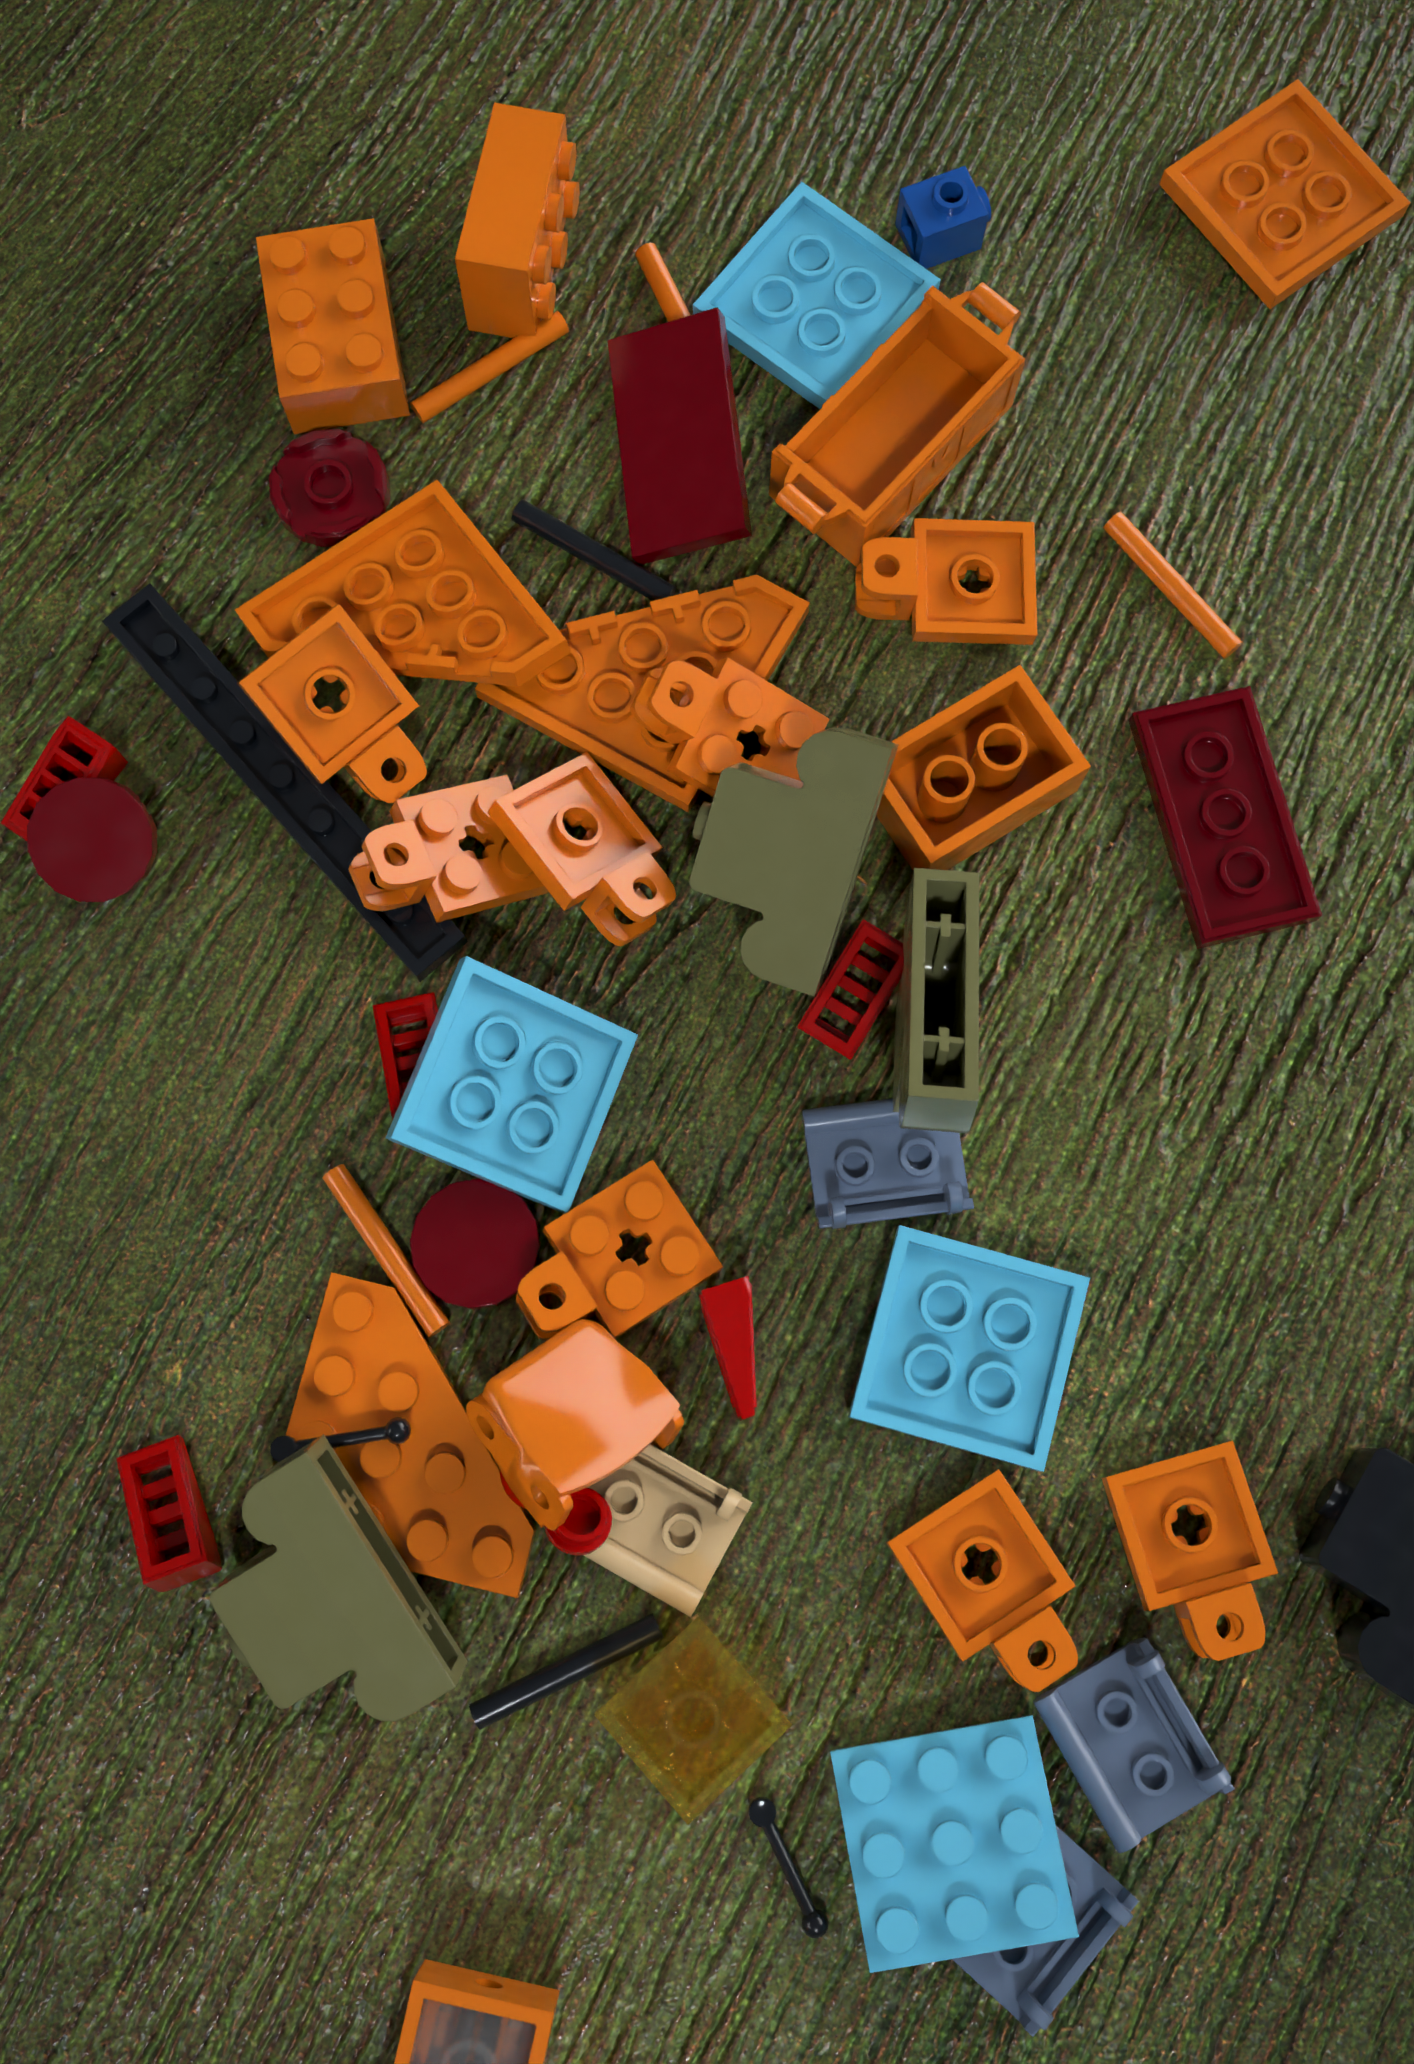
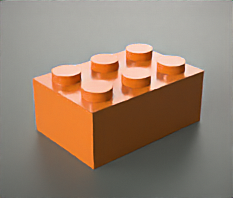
[455,102,580,338]
[256,218,410,434]
[876,665,1091,870]

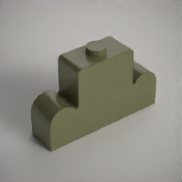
[689,727,899,996]
[893,868,980,1134]
[210,1434,468,1722]

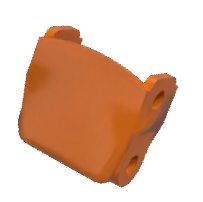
[466,1319,684,1531]

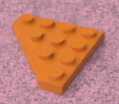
[235,480,571,687]
[475,574,810,813]
[285,1272,536,1598]

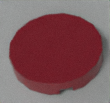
[269,429,390,547]
[27,777,157,902]
[410,1179,541,1310]

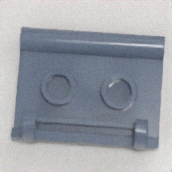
[802,1098,974,1230]
[1033,1638,1234,1853]
[952,1826,1139,2037]

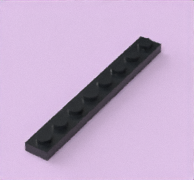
[102,583,468,982]

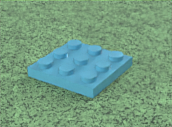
[693,181,941,409]
[385,956,638,1213]
[848,1225,1090,1472]
[830,1715,1079,1973]

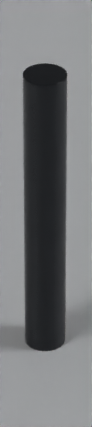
[511,499,676,601]
[469,1613,664,1730]

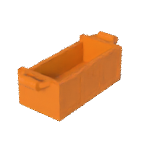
[769,282,1026,567]

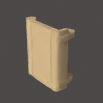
[583,1444,753,1617]

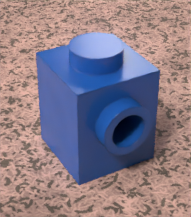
[895,166,991,269]

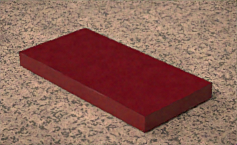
[607,307,752,565]
[1128,686,1322,949]

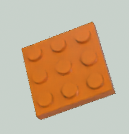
[1159,79,1411,309]

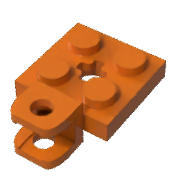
[855,518,1038,645]
[237,604,427,803]
[630,657,829,797]
[488,752,676,947]
[348,775,548,923]
[515,1159,723,1340]
[1101,1440,1278,1661]
[886,1469,1078,1692]

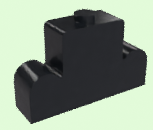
[1299,1448,1414,1709]

